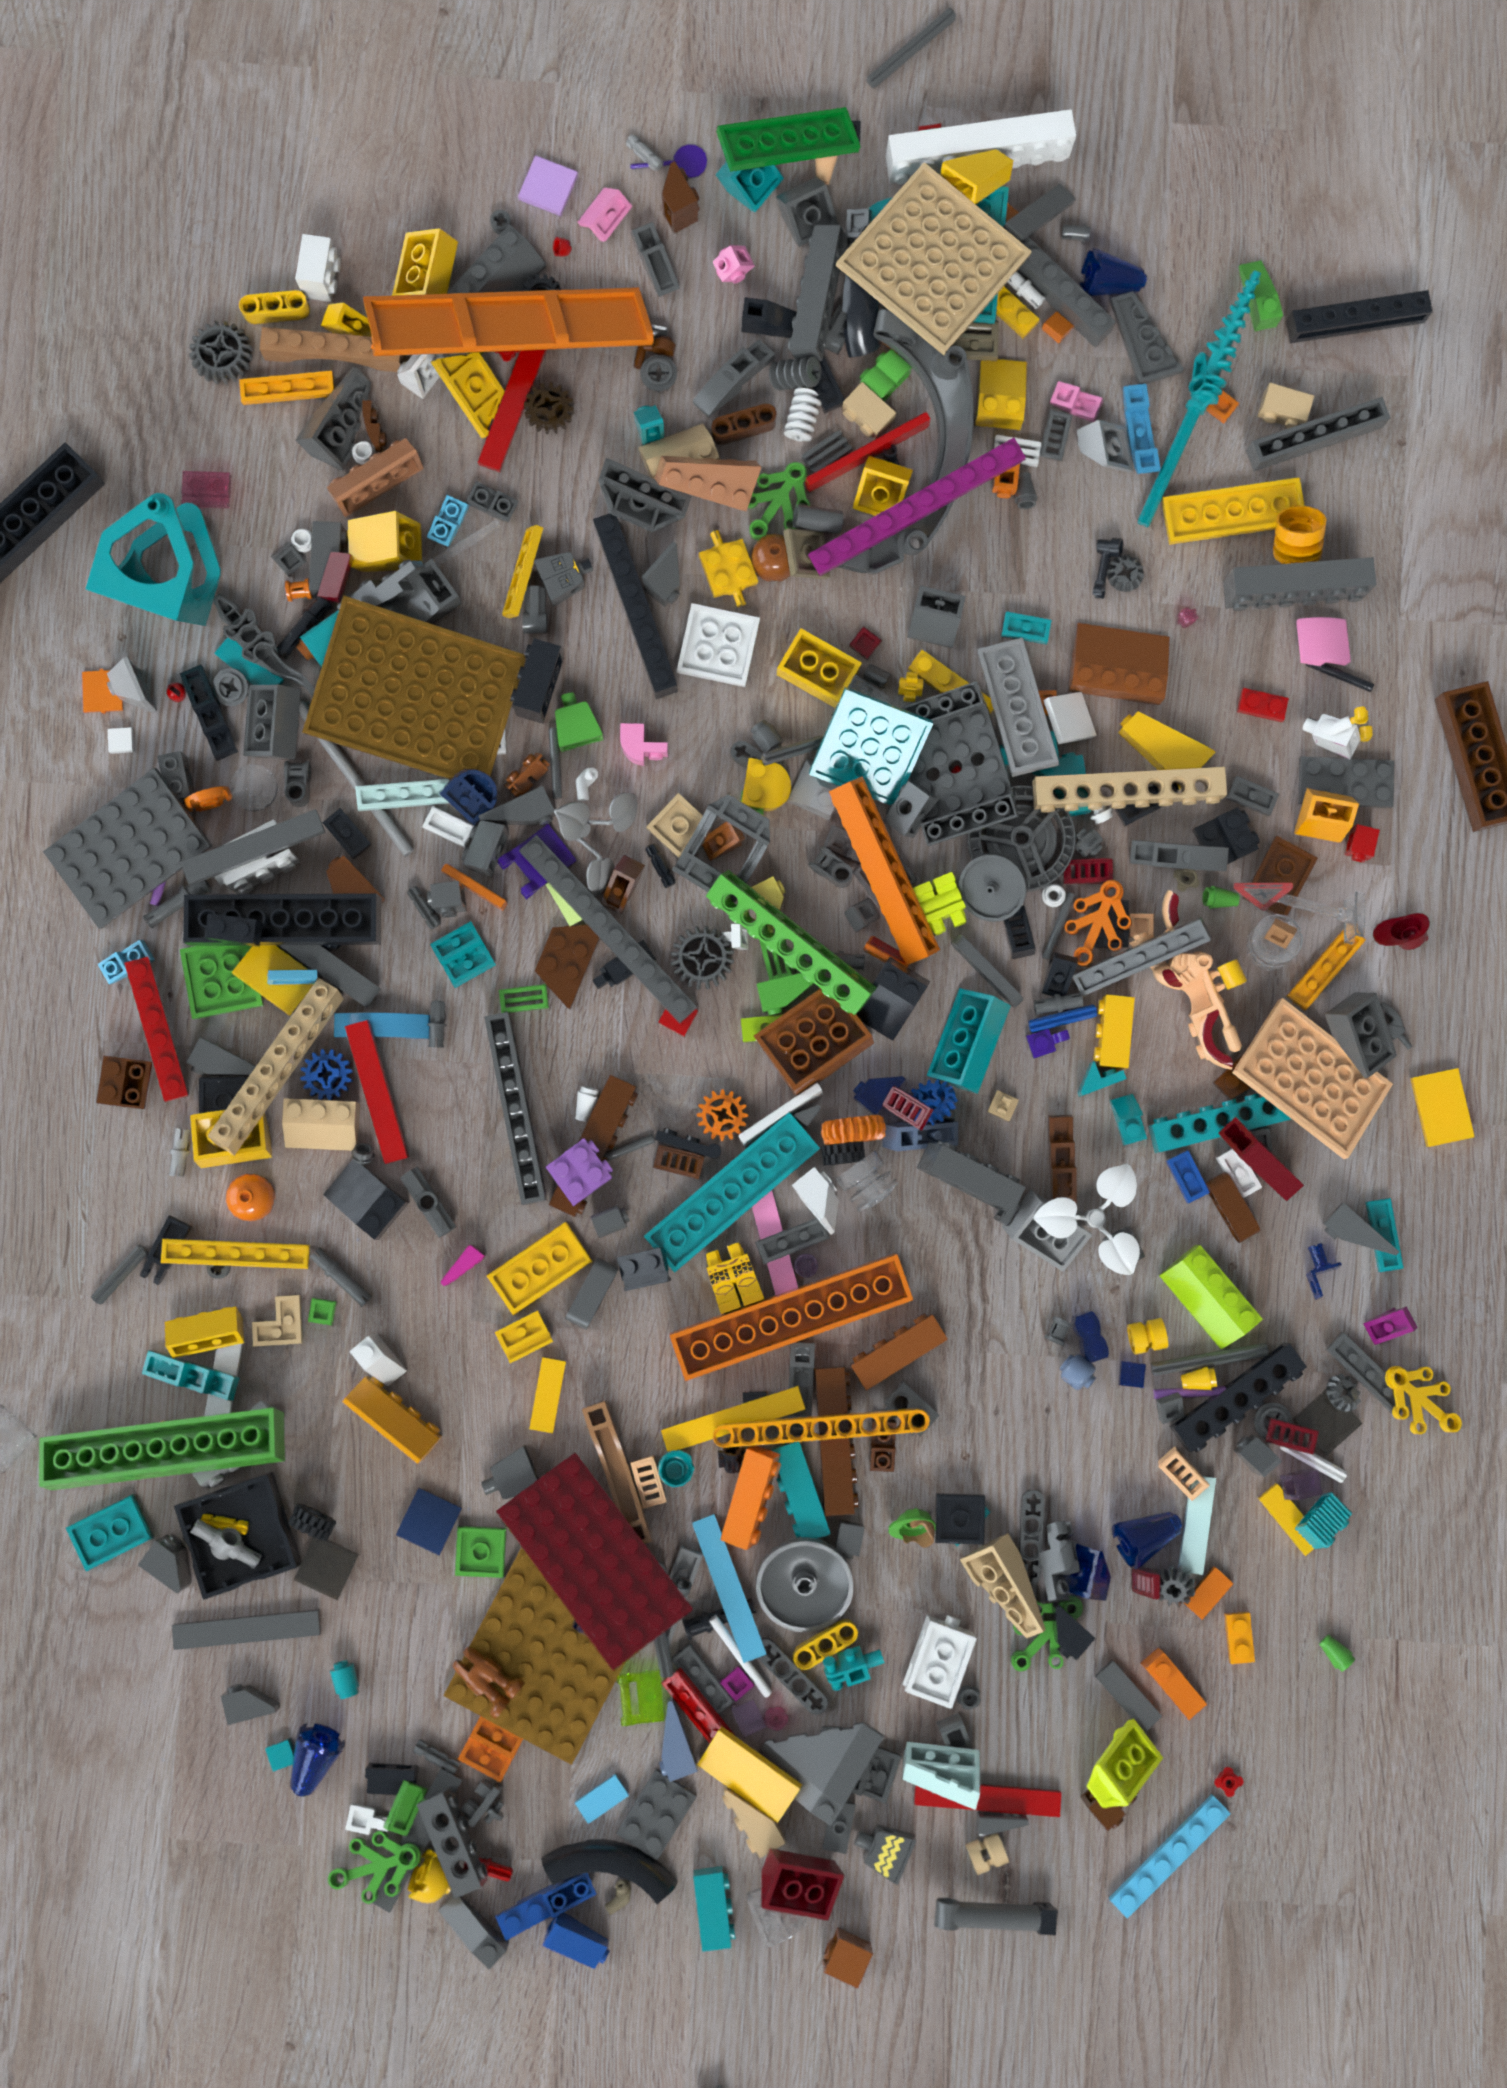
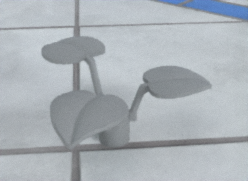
[554,793,637,897]

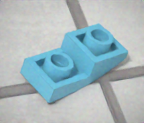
[427,495,470,547]
[98,940,155,984]

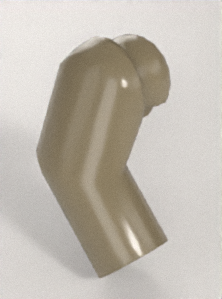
[605,1879,632,1915]

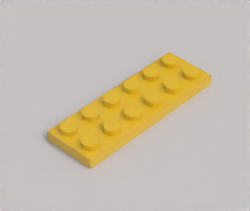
[1161,477,1305,545]

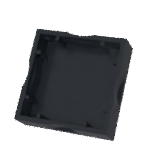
[174,1471,302,1600]

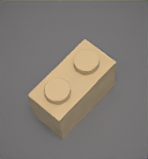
[842,382,896,440]
[1257,383,1314,429]

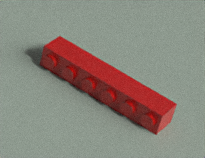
[124,957,188,1103]

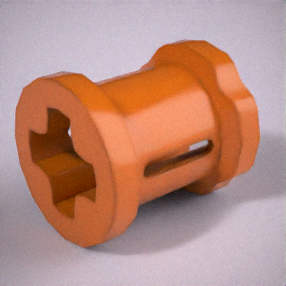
[285,578,313,602]

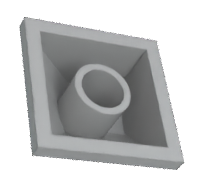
[1077,420,1134,473]
[107,657,157,713]
[787,759,839,821]

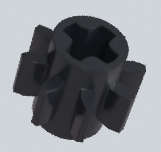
[718,1446,746,1474]

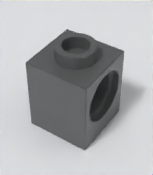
[835,1520,865,1559]

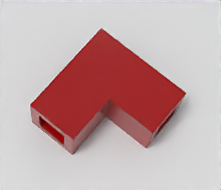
[658,1009,699,1037]

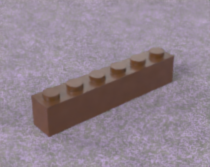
[549,1075,639,1217]
[814,1366,859,1516]

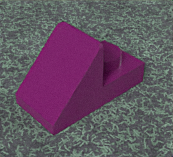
[1363,1306,1418,1345]

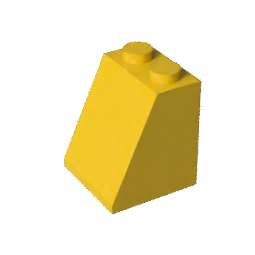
[347,511,422,572]

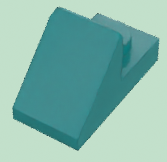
[1077,1061,1127,1097]
[1109,1094,1147,1146]

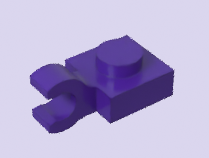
[1026,1029,1070,1059]

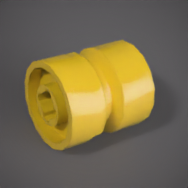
[1127,1318,1168,1355]

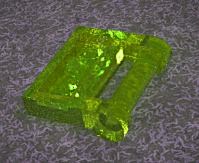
[617,1670,665,1726]

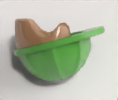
[888,1508,936,1548]

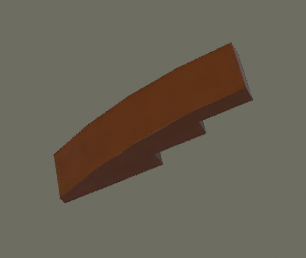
[1048,1115,1077,1214]

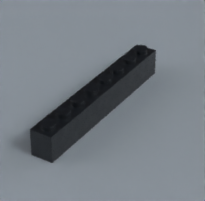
[593,513,678,699]

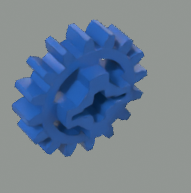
[300,1049,354,1101]
[908,1079,958,1126]

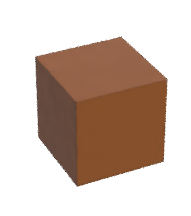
[822,1927,873,1989]

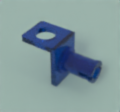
[1306,1243,1342,1300]

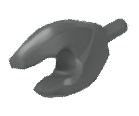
[1380,1003,1413,1050]

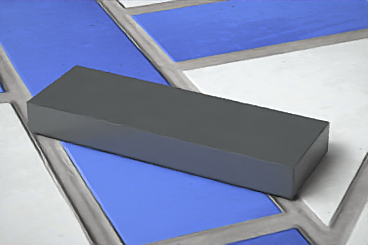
[755,1218,830,1265]
[671,1642,735,1714]
[1095,1660,1163,1733]

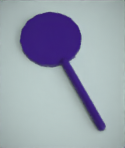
[630,144,707,178]

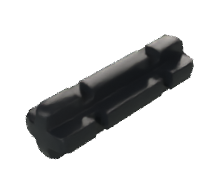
[645,843,676,888]

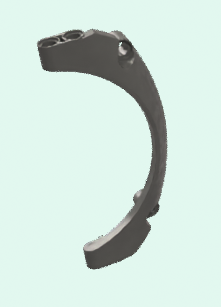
[830,310,973,575]

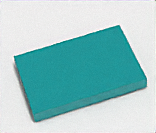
[66,1494,154,1572]

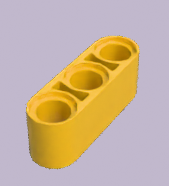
[239,290,310,324]
[1217,959,1247,990]
[793,1619,858,1670]

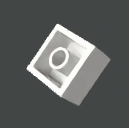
[295,234,341,302]

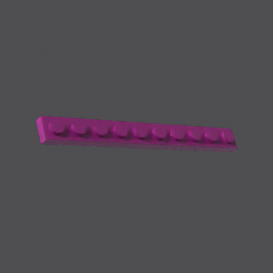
[808,437,1026,576]

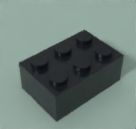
[510,638,564,724]

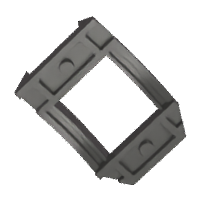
[672,794,770,904]

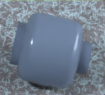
[1059,1354,1096,1390]

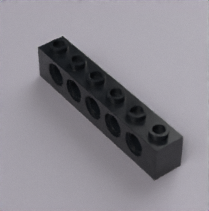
[1169,1343,1307,1452]

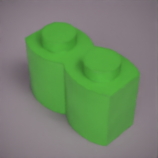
[860,349,912,402]

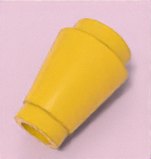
[1181,1366,1217,1390]

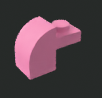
[620,723,668,766]

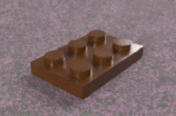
[1242,836,1318,920]

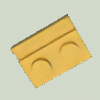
[495,1310,554,1363]

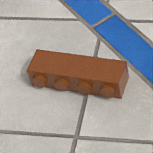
[850,1313,948,1391]

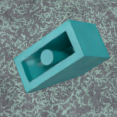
[633,405,665,445]

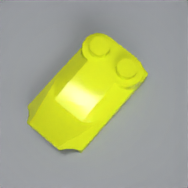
[1087,1719,1163,1808]

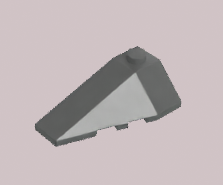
[295,367,371,470]

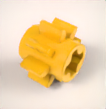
[898,672,923,702]

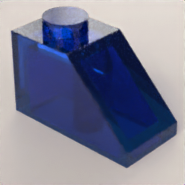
[852,1076,906,1115]

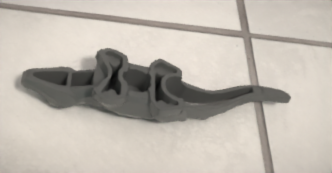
[213,594,315,697]

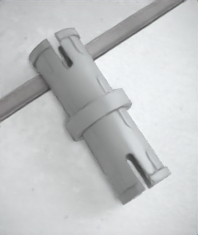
[168,1128,191,1177]

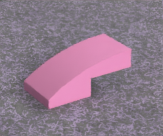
[1050,381,1103,422]

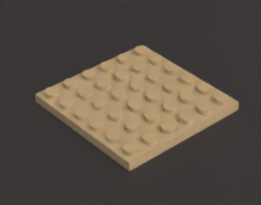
[836,162,1032,355]

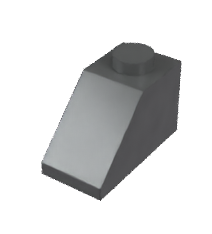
[1234,1435,1282,1477]
[221,1684,280,1726]

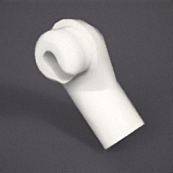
[575,767,598,801]

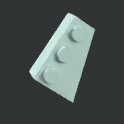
[902,1742,980,1810]

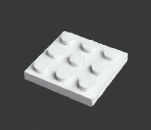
[677,603,760,687]

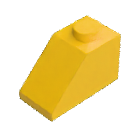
[321,303,372,337]

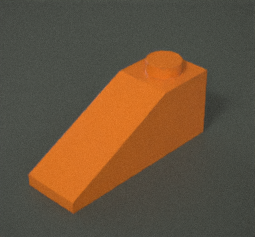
[1140,1647,1207,1720]

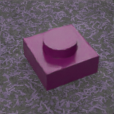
[720,1665,754,1701]

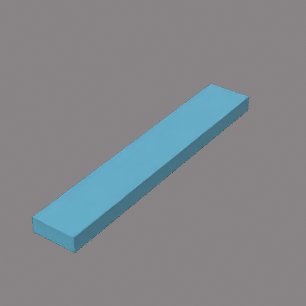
[692,1514,766,1663]

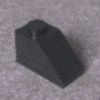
[1052,1602,1096,1661]

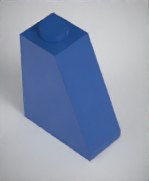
[542,1912,610,1969]

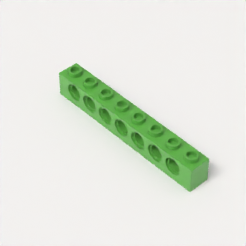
[706,870,877,1015]

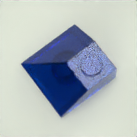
[1065,1543,1111,1601]

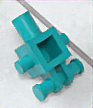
[823,1645,885,1691]

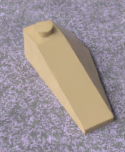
[960,1533,1046,1638]

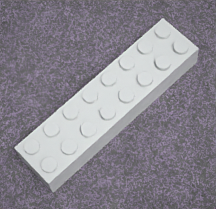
[885,109,1076,184]

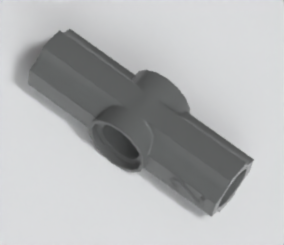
[400,1167,457,1238]

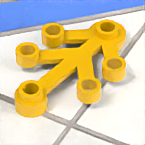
[1385,1366,1462,1435]

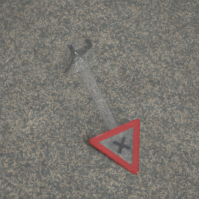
[1234,883,1365,945]

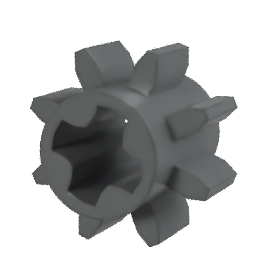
[1075,828,1103,857]

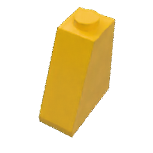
[940,149,1014,205]

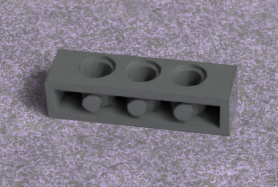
[416,1787,488,1898]

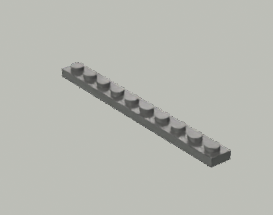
[519,835,697,1024]

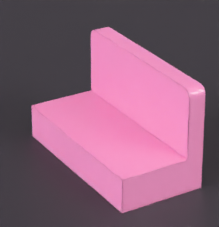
[577,188,632,242]

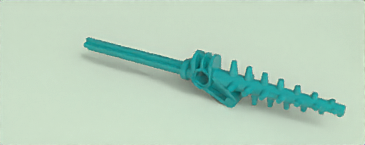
[1137,270,1261,528]

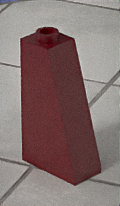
[1219,1117,1304,1202]

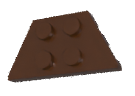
[535,925,600,1010]

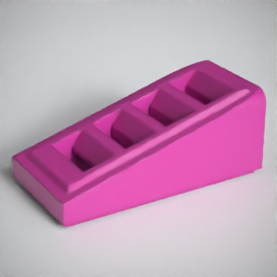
[440,1245,486,1286]

